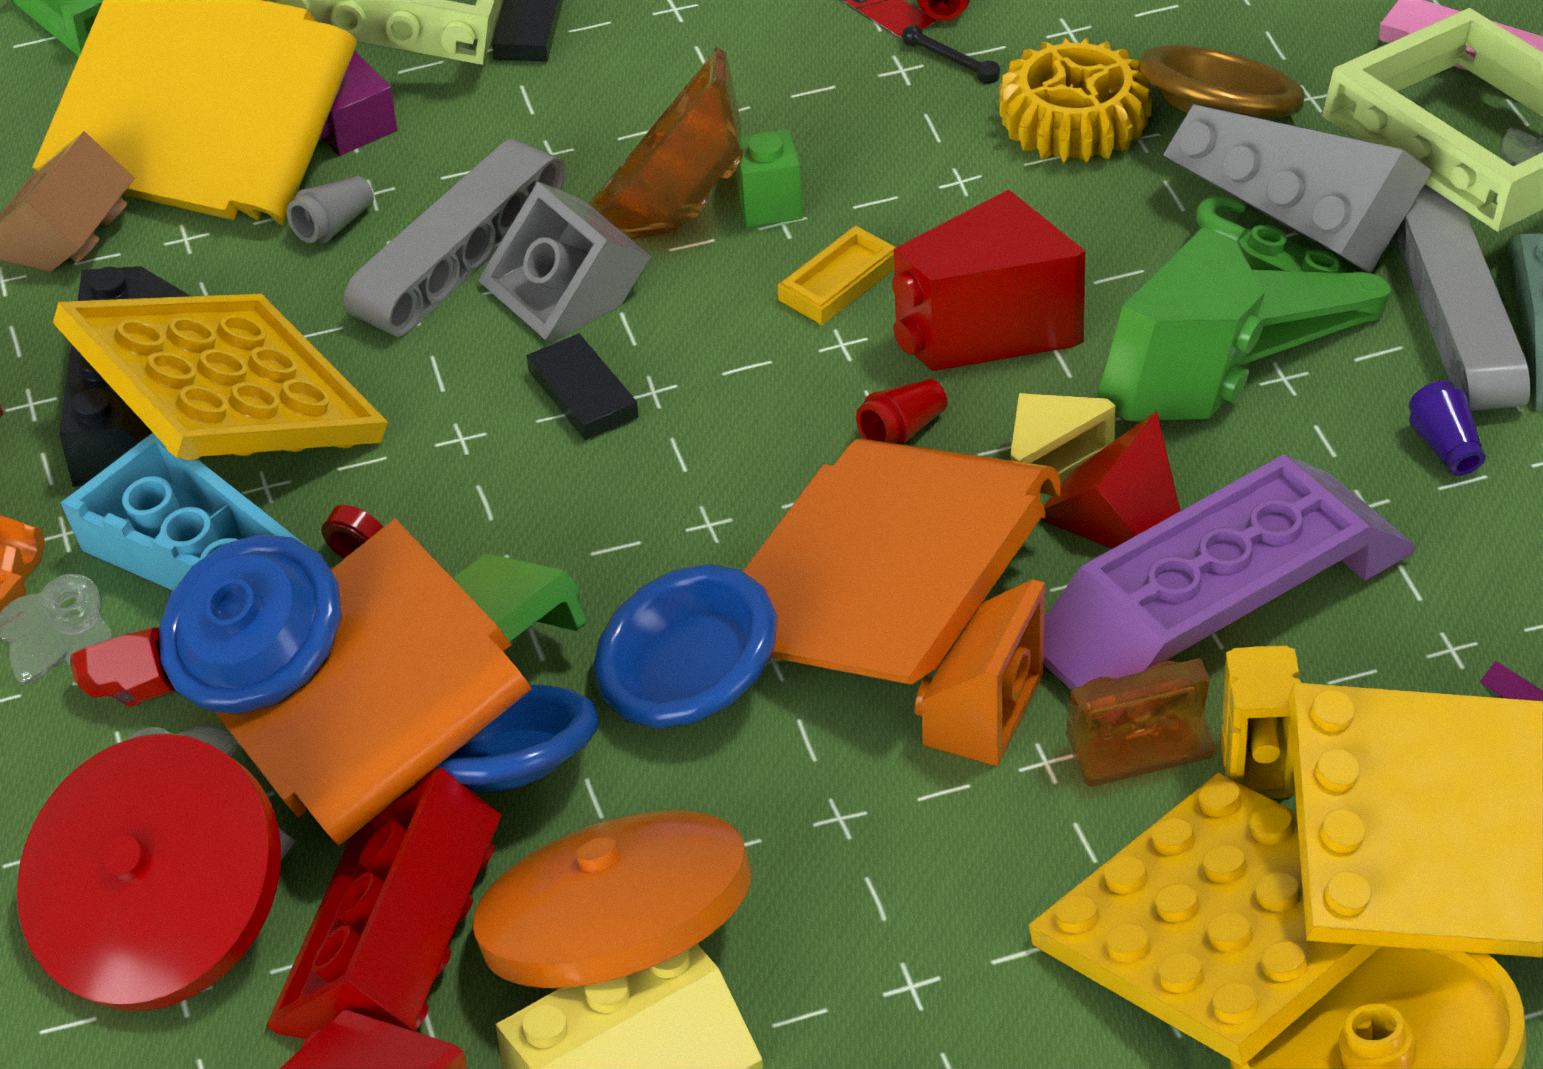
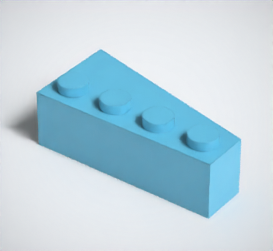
[60,433,307,591]

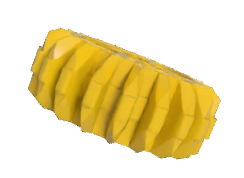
[999,37,1152,164]

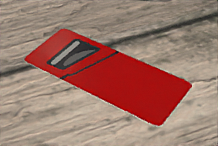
[843,0,935,38]

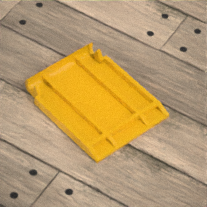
[32,0,358,226]

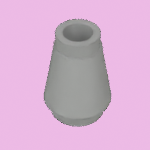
[287,176,374,243]

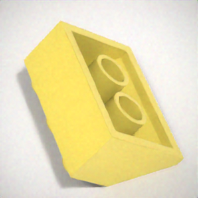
[496,944,763,1069]

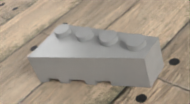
[1163,104,1432,273]

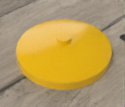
[1230,946,1527,1069]

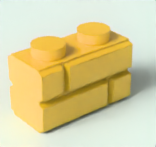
[1221,645,1301,799]

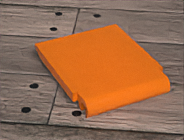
[743,439,1061,685]
[215,518,532,847]

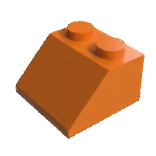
[914,579,1045,767]

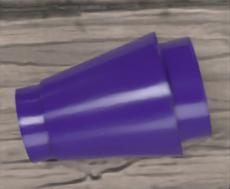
[1408,381,1486,476]

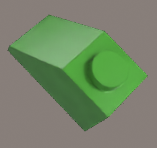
[725,129,803,228]

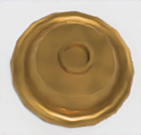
[1139,45,1305,120]

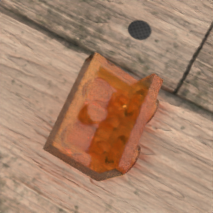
[1066,658,1215,787]

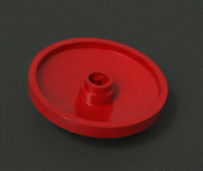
[17,734,281,1011]

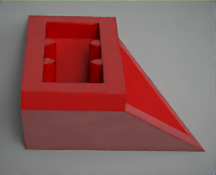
[1040,411,1180,549]

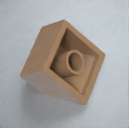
[0,131,135,272]

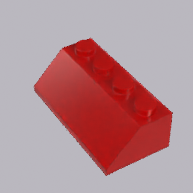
[266,767,502,1039]

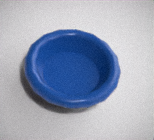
[158,534,342,715]
[593,564,778,729]
[430,685,598,792]

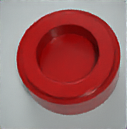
[321,505,383,559]

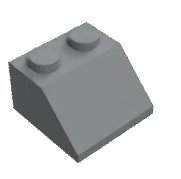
[478,182,651,343]

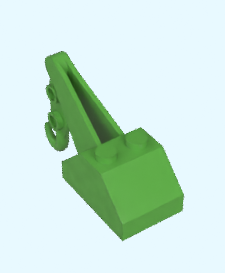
[1097,196,1391,421]

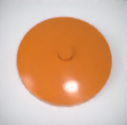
[473,810,752,988]

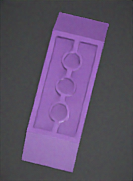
[1044,454,1414,728]

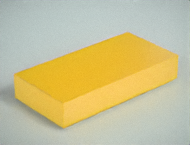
[777,225,896,325]

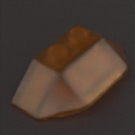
[588,47,744,239]

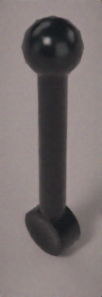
[902,25,1000,84]

